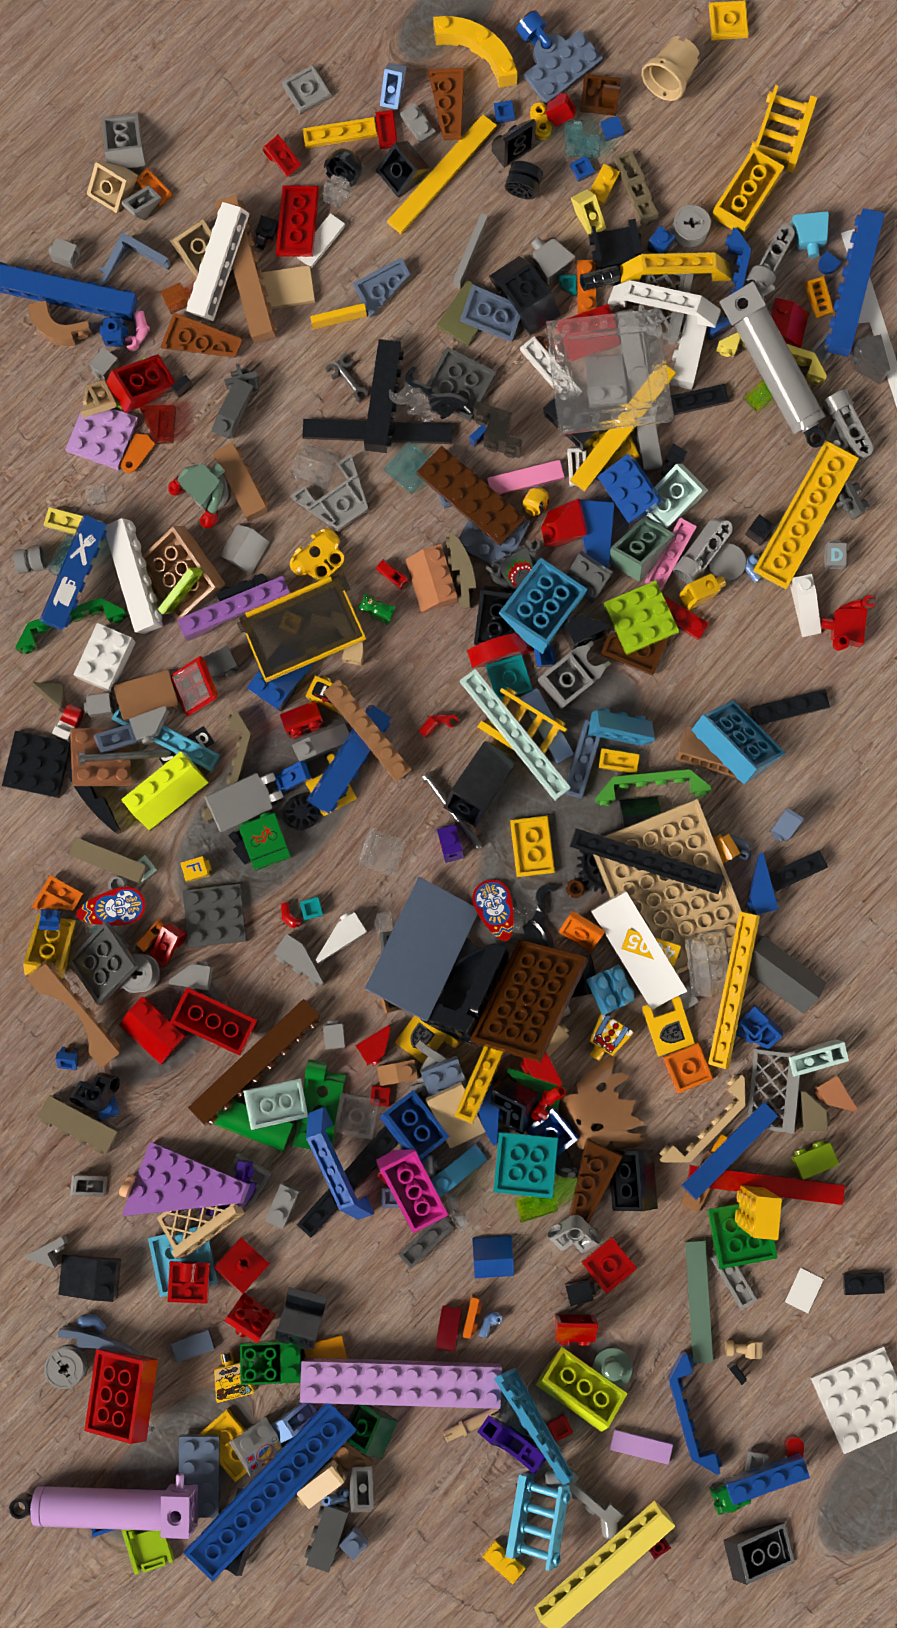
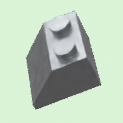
[850,334,890,384]

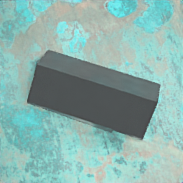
[749,936,827,1014]

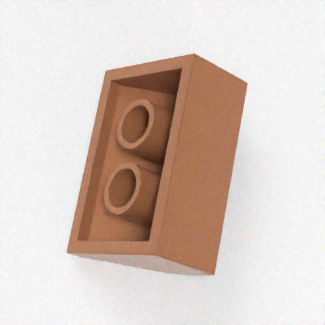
[405,544,458,613]

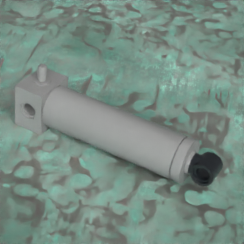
[719,282,826,448]

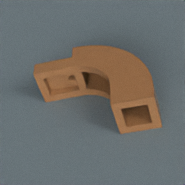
[28,301,93,346]

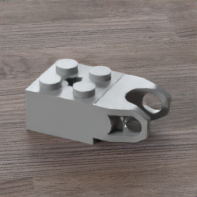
[537,641,611,709]

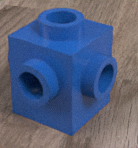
[100,316,128,347]

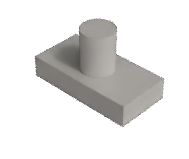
[415,1040,448,1069]

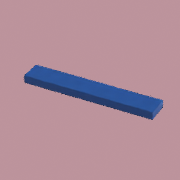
[681,1102,778,1200]

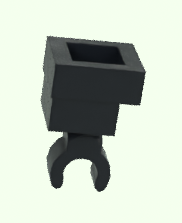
[660,443,688,477]

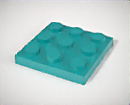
[493,1132,558,1199]

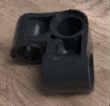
[69,1072,120,1112]

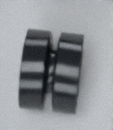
[504,161,543,200]

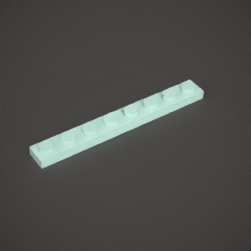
[460,669,571,801]

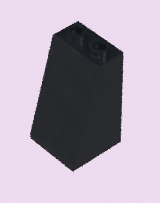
[443,741,517,828]

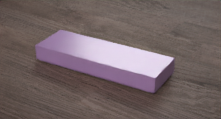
[610,1429,673,1465]

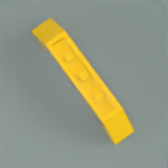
[619,252,731,283]

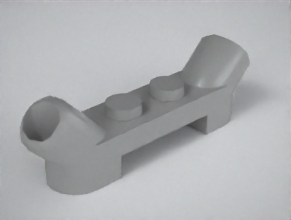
[545,1465,625,1539]

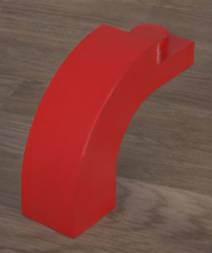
[467,633,534,668]

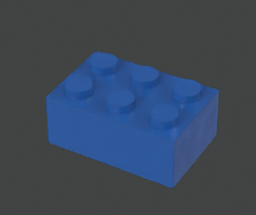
[597,454,664,524]
[379,1090,450,1160]

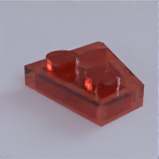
[140,405,176,444]

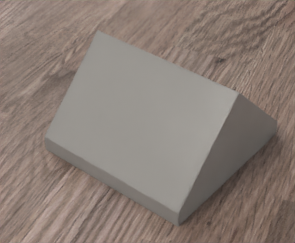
[219,525,270,575]

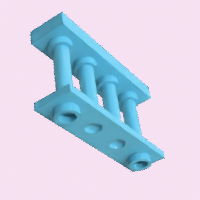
[505,1472,571,1571]

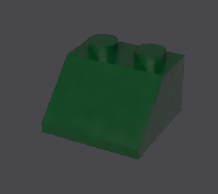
[347,1404,398,1459]

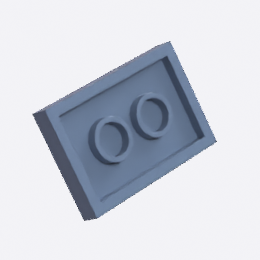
[460,285,520,342]
[420,1056,467,1096]

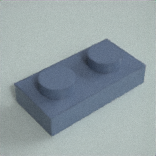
[94,724,138,753]

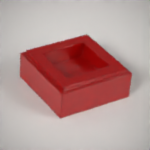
[370,1085,392,1107]
[546,1413,573,1442]

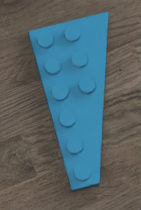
[494,1367,574,1485]

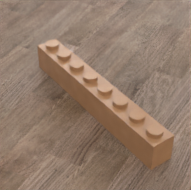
[215,195,278,344]

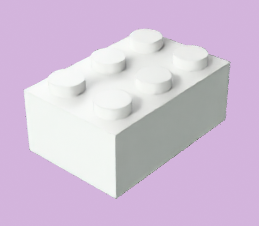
[73,623,136,693]

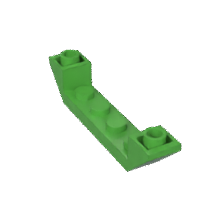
[595,769,711,806]

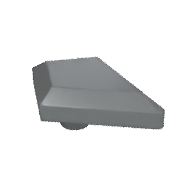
[825,421,849,450]

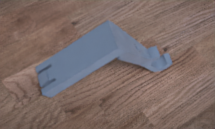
[91,232,172,287]

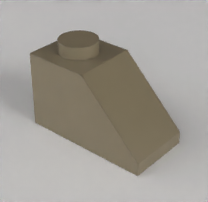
[798,1091,830,1132]

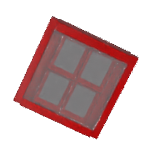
[171,656,218,717]

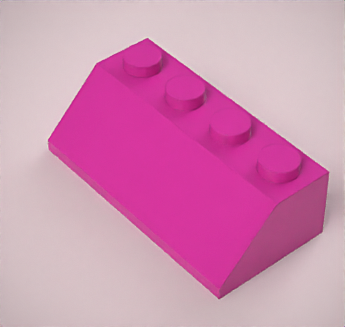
[376,1149,448,1233]

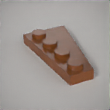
[428,68,464,140]
[161,313,243,358]

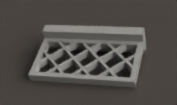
[633,273,694,345]
[748,1049,800,1134]

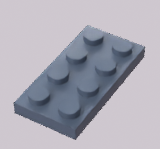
[179,1434,220,1518]

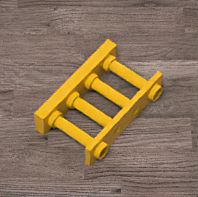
[749,85,817,173]
[477,687,567,754]

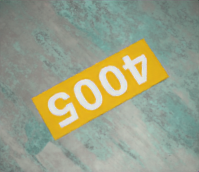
[621,929,681,966]

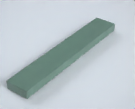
[685,1240,713,1363]

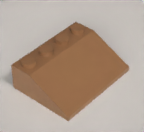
[142,526,227,621]

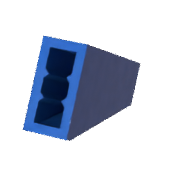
[580,500,614,569]

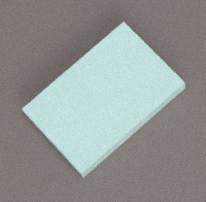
[243,1078,308,1130]

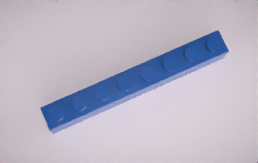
[825,208,885,357]
[0,262,138,322]

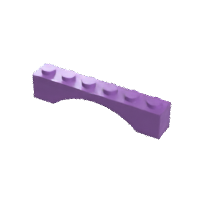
[177,576,290,641]

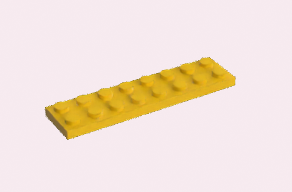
[753,440,859,589]

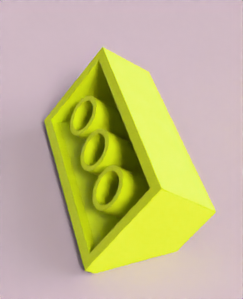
[121,751,209,830]
[536,1347,627,1432]

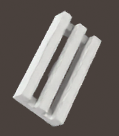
[567,448,587,487]

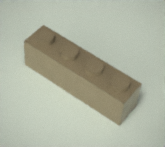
[37,1095,121,1154]

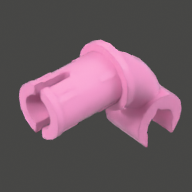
[125,311,150,352]

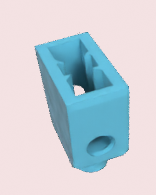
[790,212,829,258]

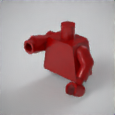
[821,595,876,651]

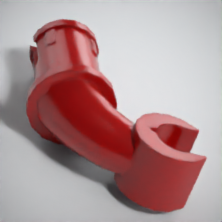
[418,714,459,738]
[531,1085,566,1123]

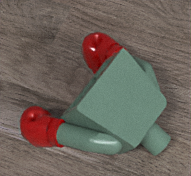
[168,463,225,528]

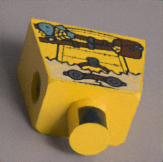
[214,1351,256,1403]

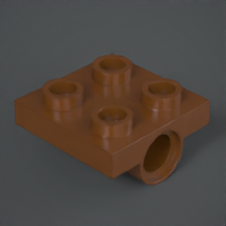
[580,74,621,116]

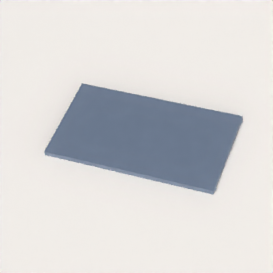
[364,877,477,1022]

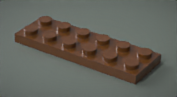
[416,445,525,546]

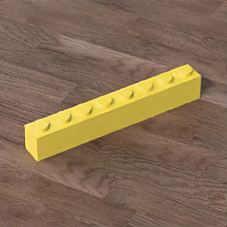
[534,1500,675,1628]

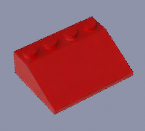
[84,1349,158,1444]

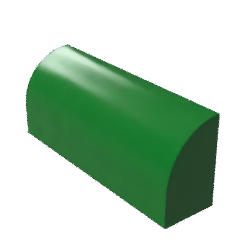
[213,1099,295,1152]

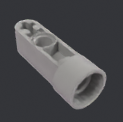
[745,225,795,290]
[822,389,873,461]
[673,518,732,584]

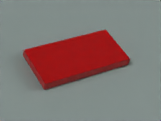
[276,185,320,257]

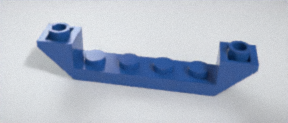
[706,228,751,340]
[306,1107,374,1220]
[667,1351,722,1475]

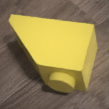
[571,189,607,234]

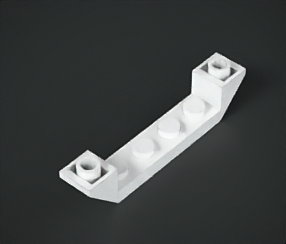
[608,280,721,328]

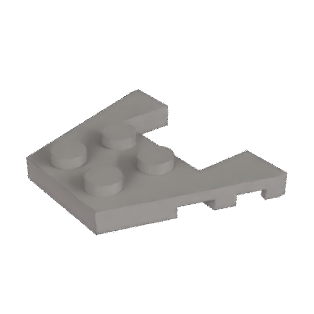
[291,454,369,532]

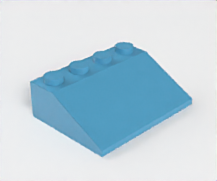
[499,557,588,654]
[691,700,786,784]

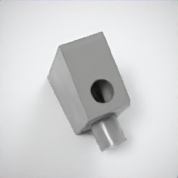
[531,237,575,286]

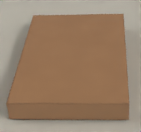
[113,670,179,722]

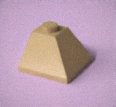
[86,161,138,213]

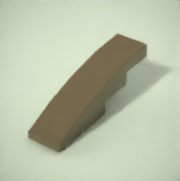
[614,151,658,225]
[68,837,147,884]

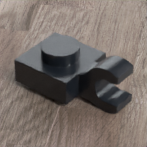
[255,215,279,250]
[228,831,251,865]

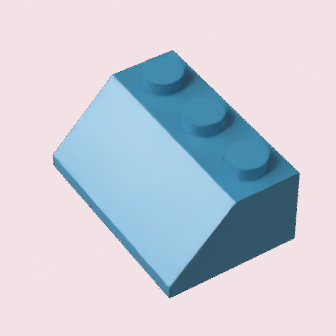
[588,708,655,746]

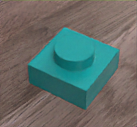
[300,897,323,921]

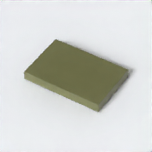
[437,280,479,346]

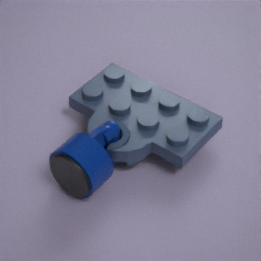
[516,10,603,105]

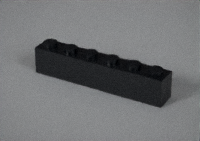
[364,339,404,453]

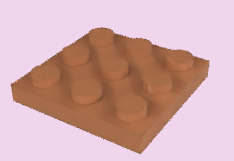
[70,728,132,786]

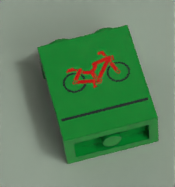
[238,812,292,871]

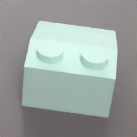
[647,464,708,529]

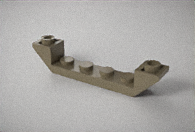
[202,710,253,824]

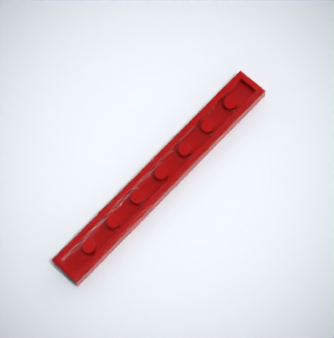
[688,1165,845,1205]

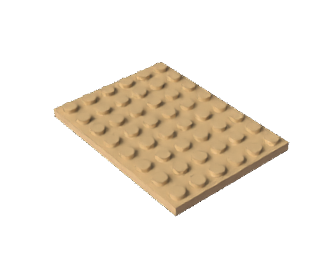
[593,799,742,974]

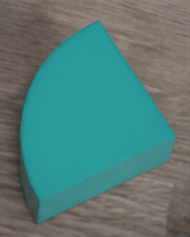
[558,275,577,295]

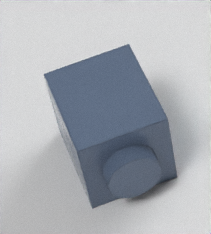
[339,1525,369,1560]

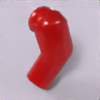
[281,903,302,928]

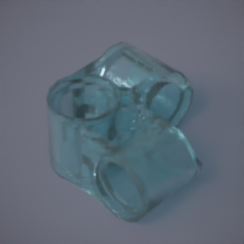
[564,119,600,159]

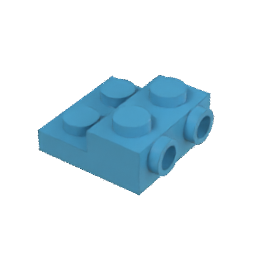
[586,965,636,1015]

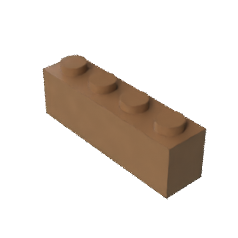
[212,442,269,522]

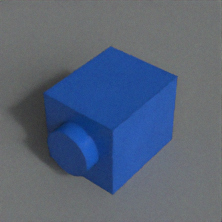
[647,226,675,254]

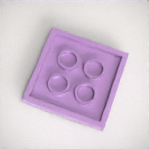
[65,404,139,470]

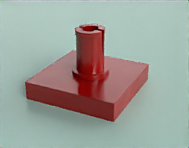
[214,1238,270,1295]

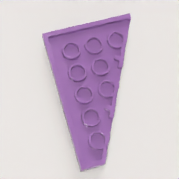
[122,1142,250,1216]

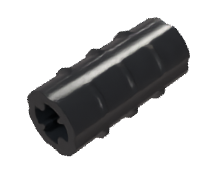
[580,265,620,291]

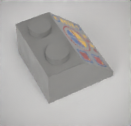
[229,1417,282,1477]

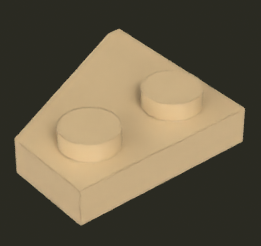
[80,380,117,418]

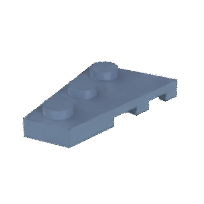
[353,258,410,318]

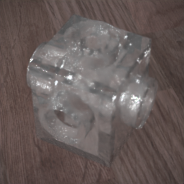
[323,175,351,209]

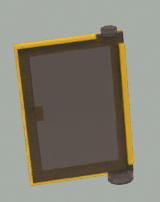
[237,573,366,683]

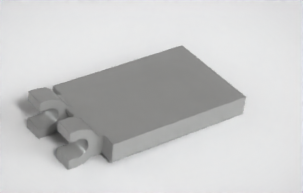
[204,773,283,832]

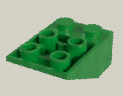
[240,1339,301,1385]

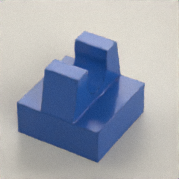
[39,909,61,930]
[55,1047,79,1070]

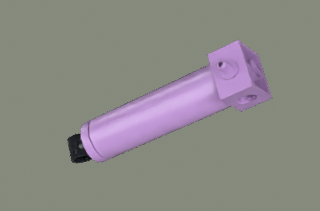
[9,1473,198,1539]

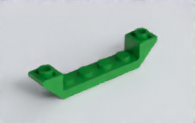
[16,598,128,654]

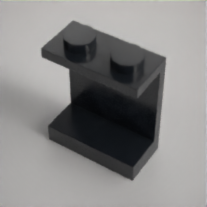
[588,219,642,269]
[275,1287,327,1349]

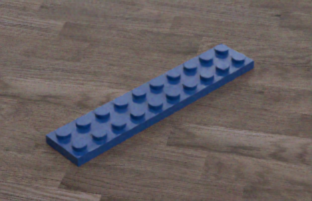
[184,1403,357,1582]

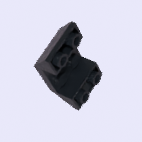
[489,256,561,336]

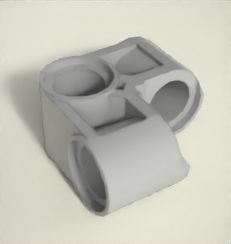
[547,1215,601,1253]

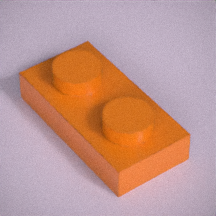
[463,1295,482,1339]

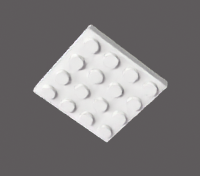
[810,1346,897,1454]

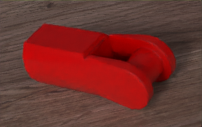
[376,559,409,590]

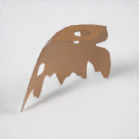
[559,1056,648,1149]

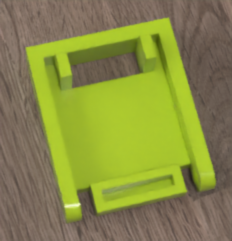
[121,1530,174,1575]

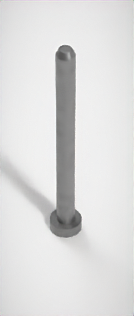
[78,750,171,765]
[421,771,482,850]

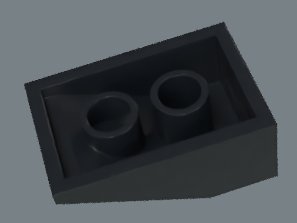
[492,119,536,168]
[474,585,516,645]
[58,1254,121,1302]
[723,1522,795,1585]

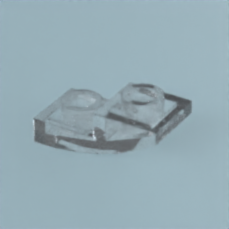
[445,1192,468,1233]

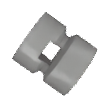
[13,546,46,574]

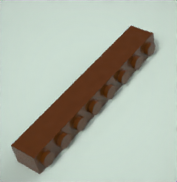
[188,999,320,1127]

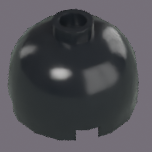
[324,148,362,187]

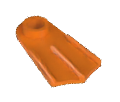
[121,433,155,473]

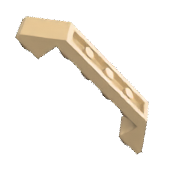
[658,1075,745,1162]

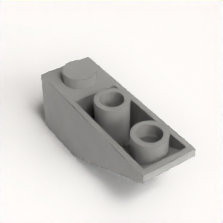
[274,934,325,986]

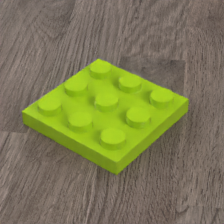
[603,580,679,655]

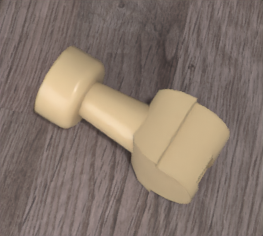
[725,1340,763,1359]

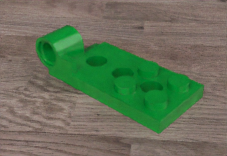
[293,1059,346,1150]

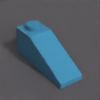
[430,1144,488,1197]

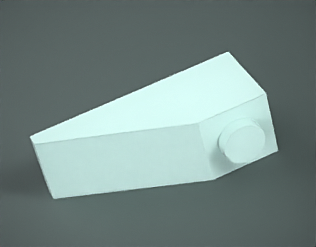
[789,1039,849,1077]

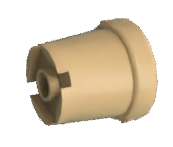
[641,36,700,101]

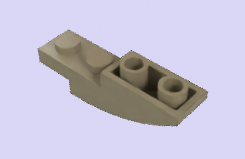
[446,532,478,609]

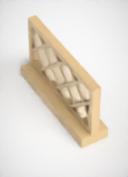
[157,1204,245,1258]

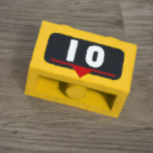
[306,675,351,715]

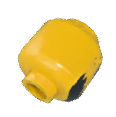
[523,487,550,516]

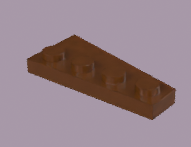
[569,1139,622,1224]

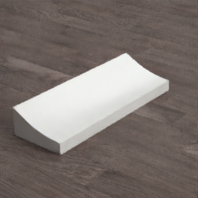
[591,890,687,1010]

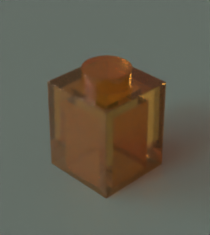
[160,282,191,314]

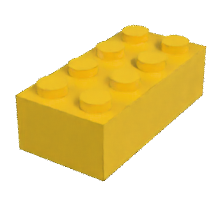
[711,148,785,236]
[735,1185,782,1240]

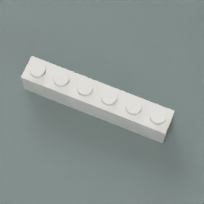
[186,202,250,321]
[105,518,163,634]

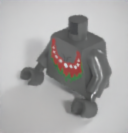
[486,537,540,589]

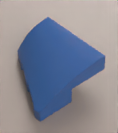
[736,1004,783,1049]

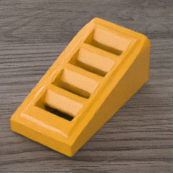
[803,276,834,318]

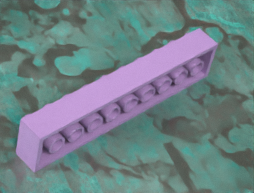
[300,1357,502,1409]

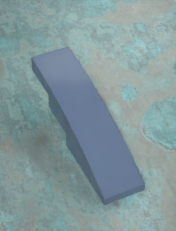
[58,1326,140,1355]

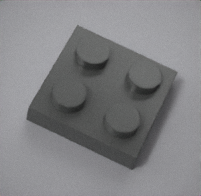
[566,551,613,603]

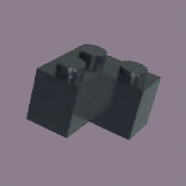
[491,1076,538,1134]

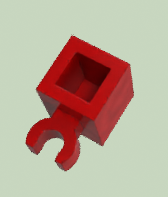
[545,92,576,127]

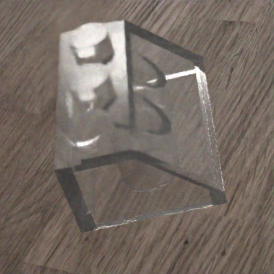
[685,929,729,997]

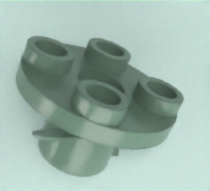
[592,1347,632,1388]

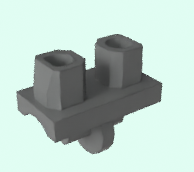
[224,364,260,392]
[836,481,870,520]

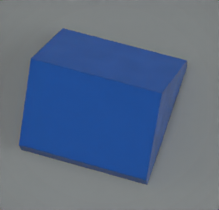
[526,1108,579,1156]
[472,1236,514,1279]

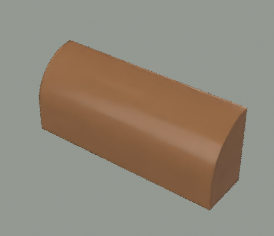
[676,726,736,778]

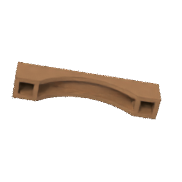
[323,680,412,782]
[26,960,120,1068]

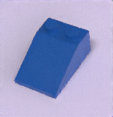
[247,643,313,711]

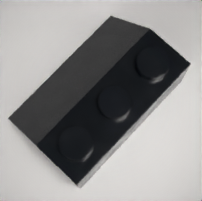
[610,1149,658,1211]

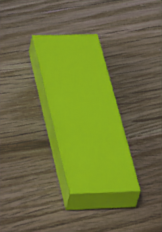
[157,567,203,614]

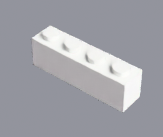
[670,314,707,390]

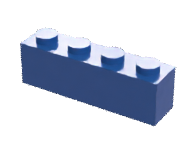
[724,1453,810,1505]

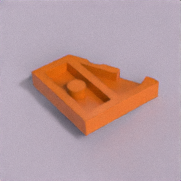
[32,875,84,911]

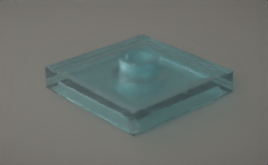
[383,442,428,494]

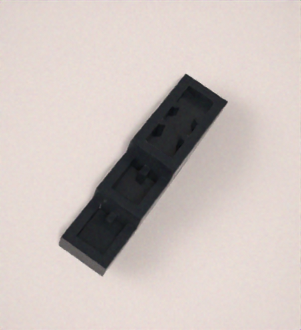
[66,769,122,834]

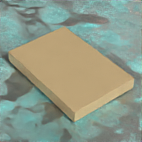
[261,265,315,309]
[426,1082,485,1149]

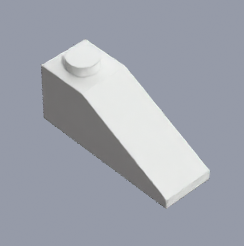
[790,574,821,637]
[316,912,368,964]

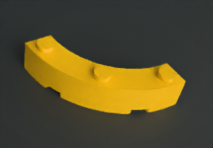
[433,16,517,88]

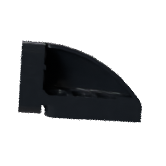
[420,943,510,1045]

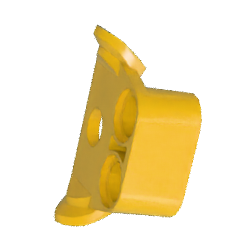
[290,528,344,581]

